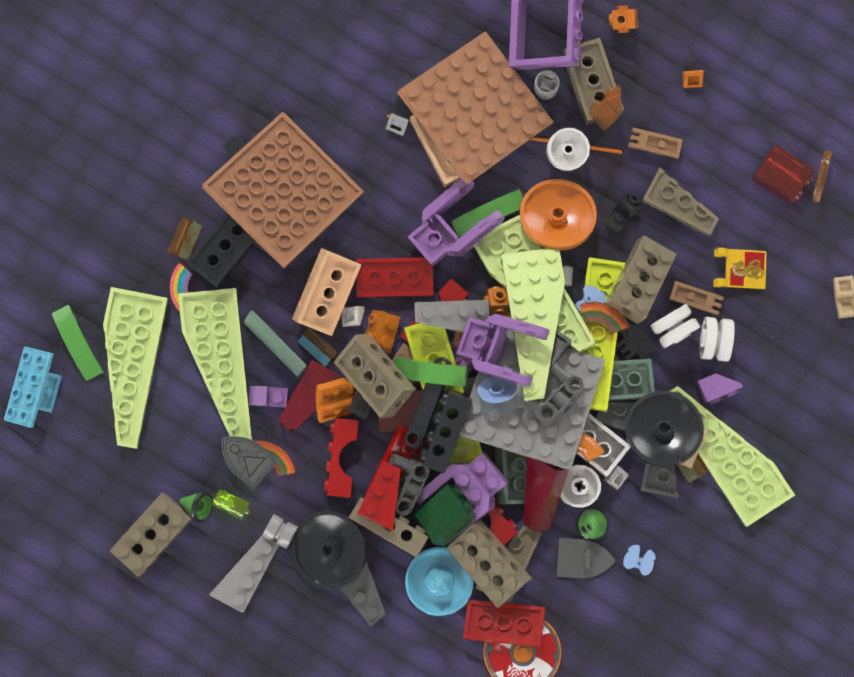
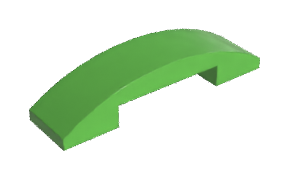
[451,189,523,239]
[52,305,104,381]
[395,357,468,386]

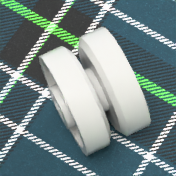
[546,128,590,171]
[650,304,700,348]
[699,317,734,362]
[560,465,601,508]

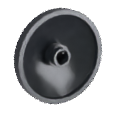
[625,391,704,467]
[291,510,367,589]

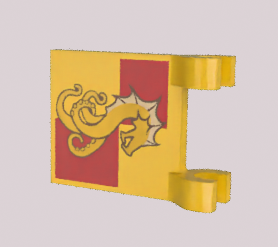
[713,248,766,289]

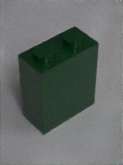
[415,484,477,547]

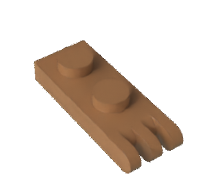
[628,128,683,159]
[669,281,724,316]

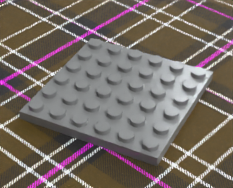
[459,330,605,470]

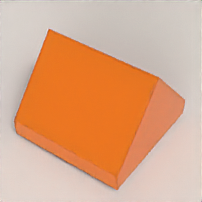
[682,70,704,88]

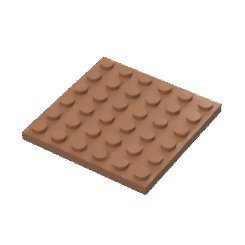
[397,31,554,185]
[202,112,364,268]

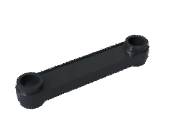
[405,357,452,448]

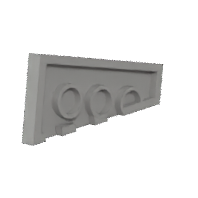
[414,300,489,333]
[209,535,279,613]

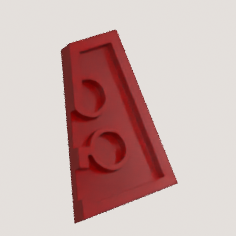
[357,461,401,531]

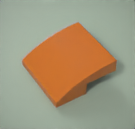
[316,377,354,423]

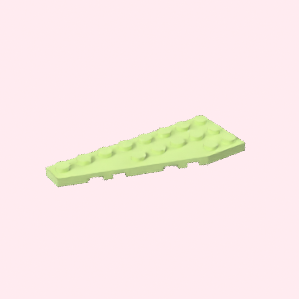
[474,215,596,353]
[502,248,565,401]
[103,287,168,449]
[178,288,252,440]
[670,386,795,527]

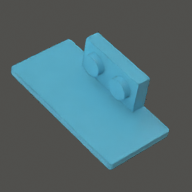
[4,346,62,428]

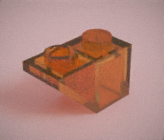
[589,85,621,131]

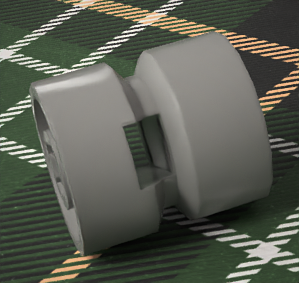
[533,70,560,100]
[263,514,298,549]

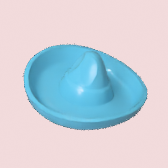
[405,547,473,616]

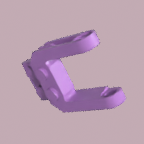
[408,178,504,266]
[456,314,550,387]
[416,452,508,544]

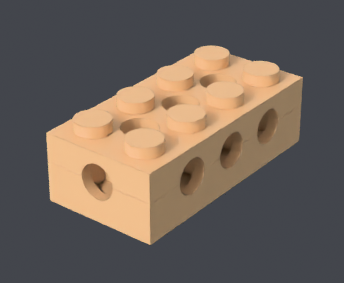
[410,115,461,188]
[292,248,361,336]

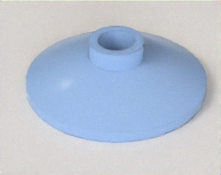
[478,377,517,403]

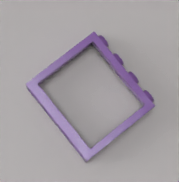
[509,0,584,71]

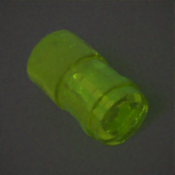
[212,489,250,520]

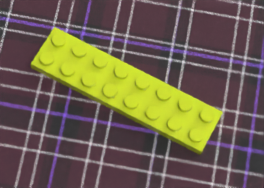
[580,257,625,412]
[404,323,482,468]

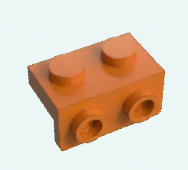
[365,310,401,354]

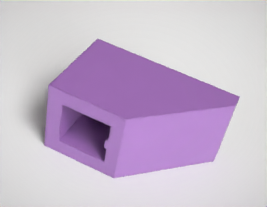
[695,373,743,405]

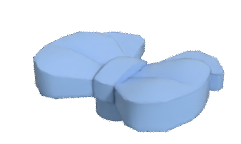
[575,285,606,315]
[623,545,656,575]

